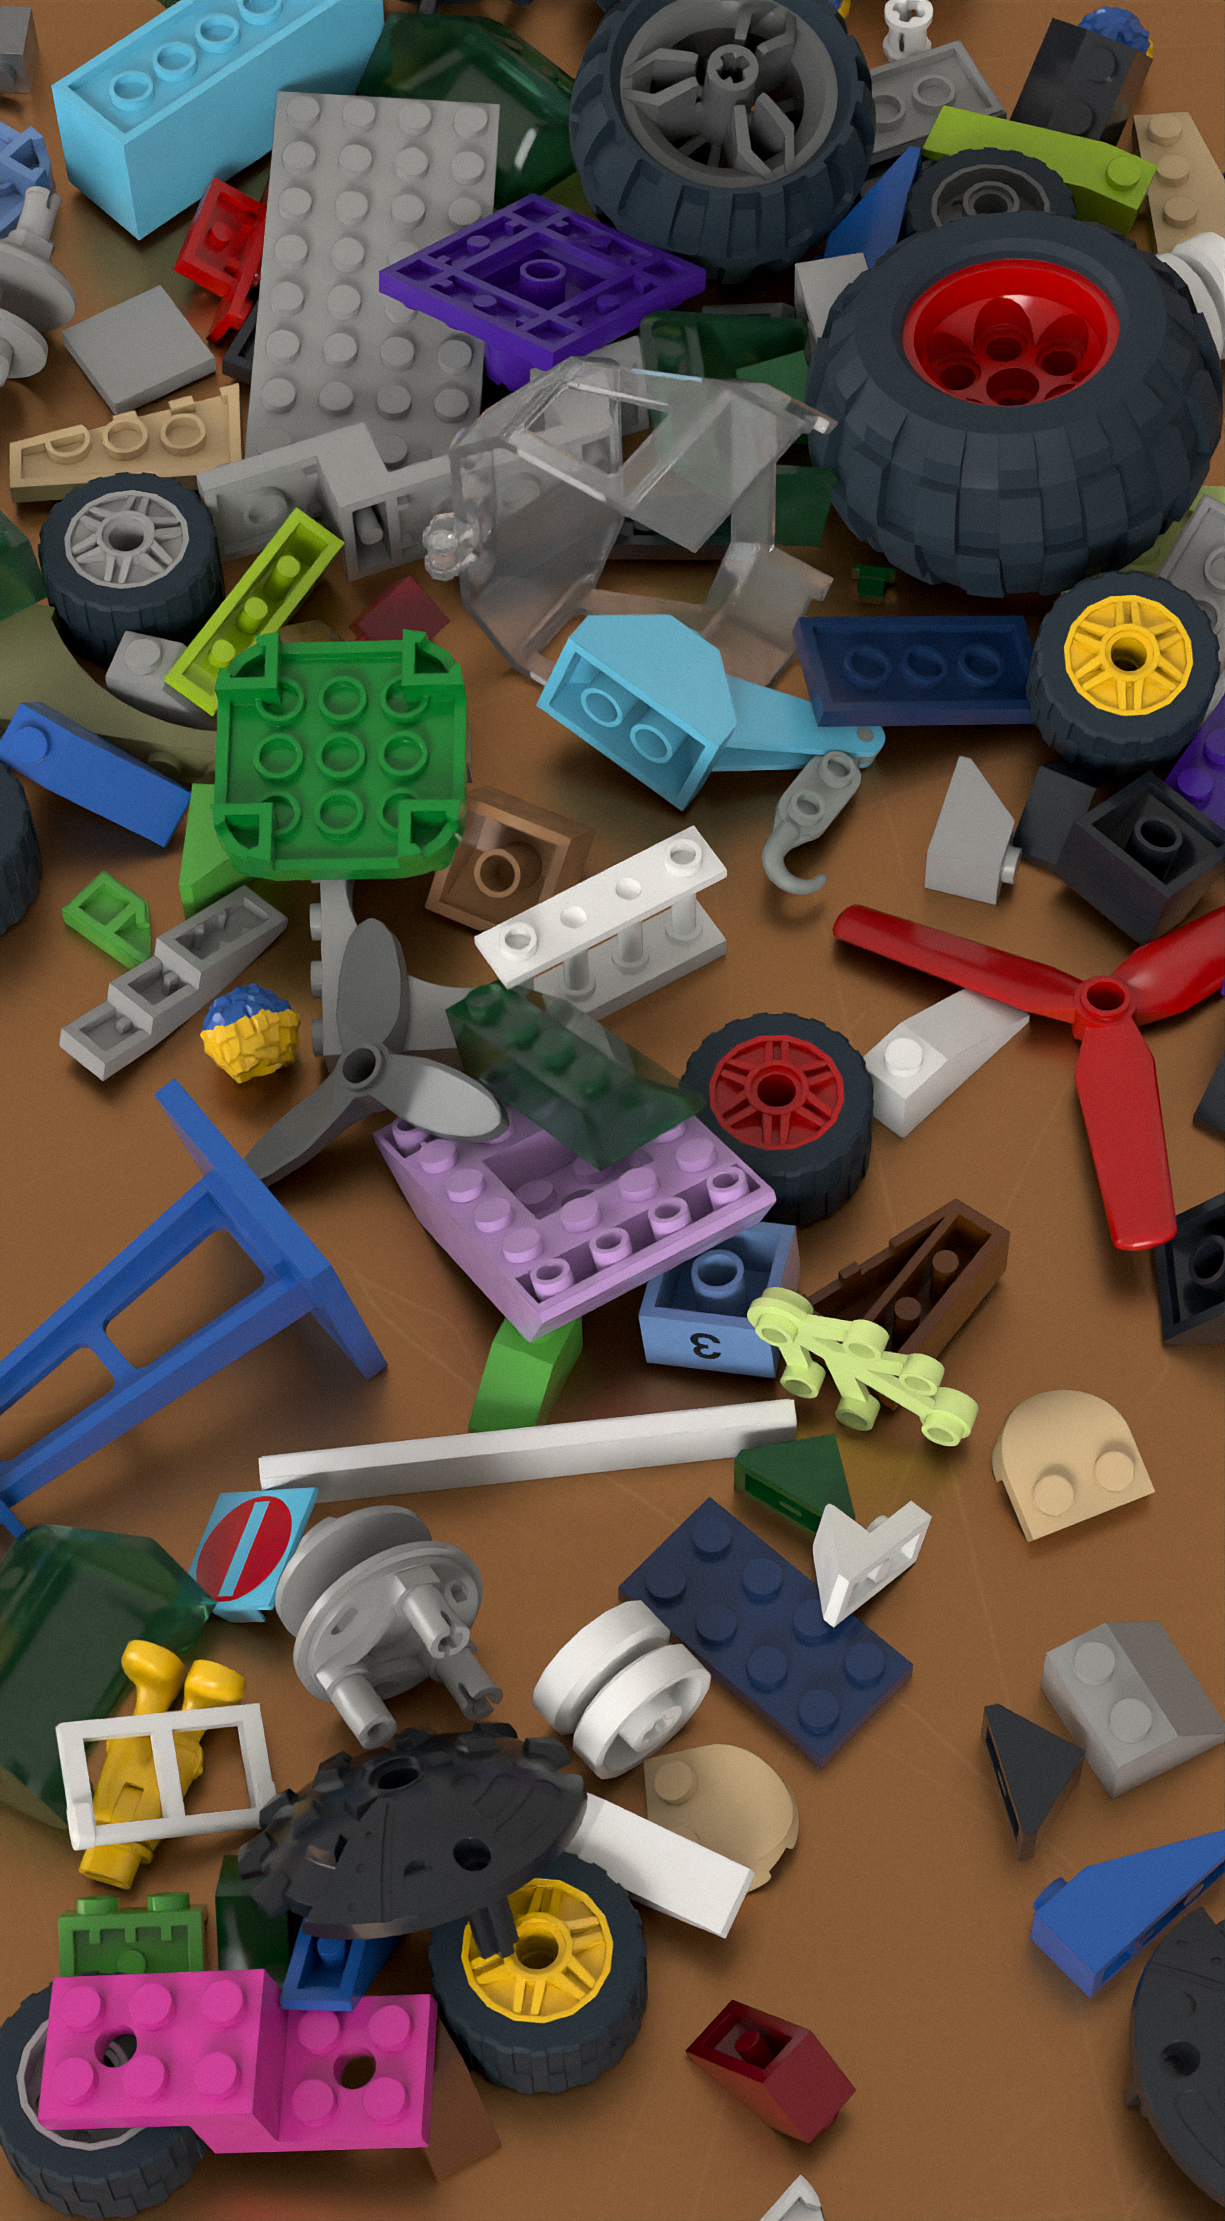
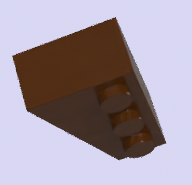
[801,1198,1011,1411]

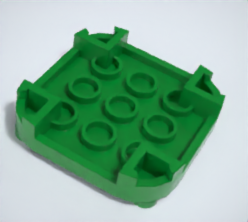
[210,629,469,881]

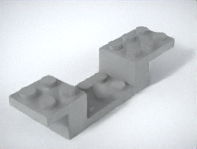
[196,335,649,582]

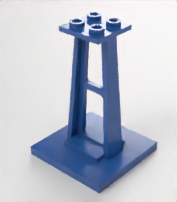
[0,1078,388,1542]

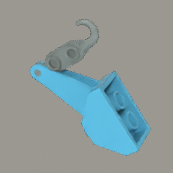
[536,614,885,895]

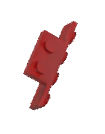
[173,176,270,345]

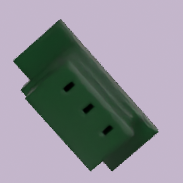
[852,564,896,605]

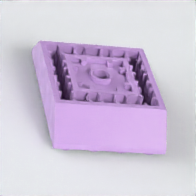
[372,1021,777,1343]

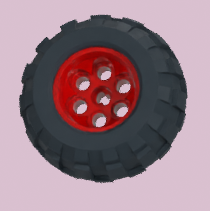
[804,210,1223,598]

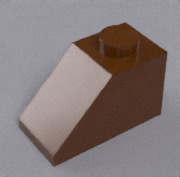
[368,2014,501,2182]

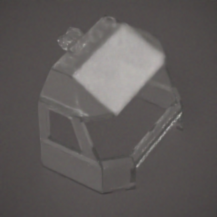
[422,356,839,688]

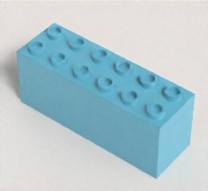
[51,0,389,240]

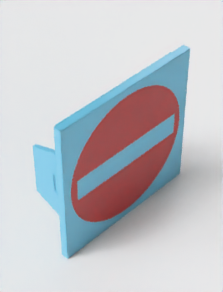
[173,1487,319,1623]

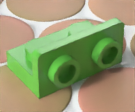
[58,1892,207,1977]

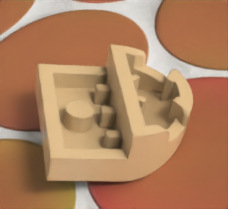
[992,1390,1155,1542]
[643,1744,799,1892]

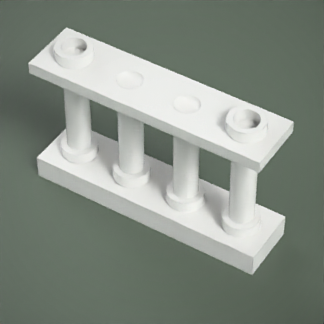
[474,825,727,1060]

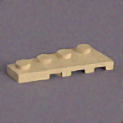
[10,383,243,503]

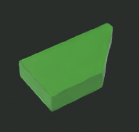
[61,870,152,970]

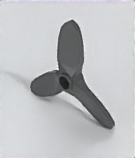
[244,918,510,1187]

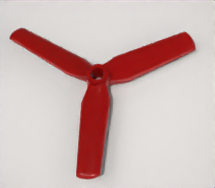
[832,904,1225,1251]

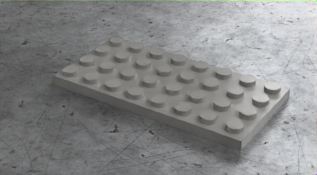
[244,91,500,472]

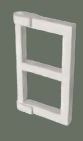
[55,1703,276,1850]

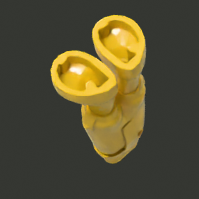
[78,1640,247,1889]

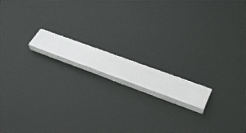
[258,1399,797,1503]

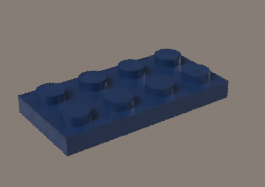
[792,615,1034,727]
[618,1497,913,1769]

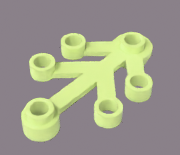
[747,1287,979,1446]

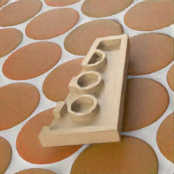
[1132,112,1225,255]

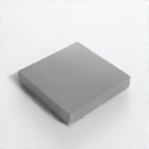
[61,285,217,415]

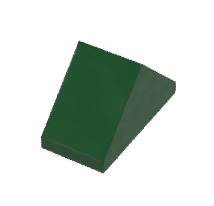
[734,1433,856,1538]
[215,1855,294,1990]

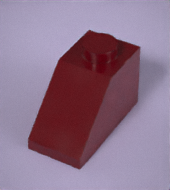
[348,576,450,641]
[685,2000,857,2144]

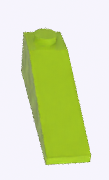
[921,105,1158,238]
[163,507,344,716]

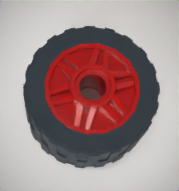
[679,1012,874,1227]

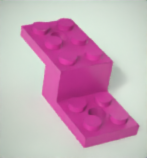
[37,1969,438,2154]

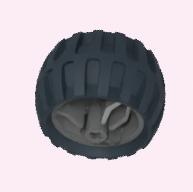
[569,0,876,284]

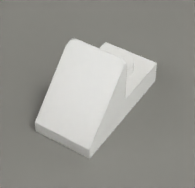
[813,1501,932,1627]

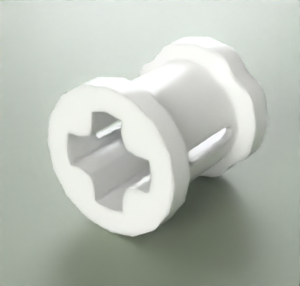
[882,0,933,63]

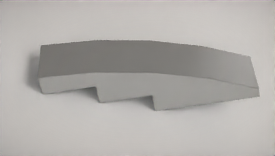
[59,885,288,1081]

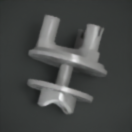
[0,186,77,387]
[275,1505,503,1749]

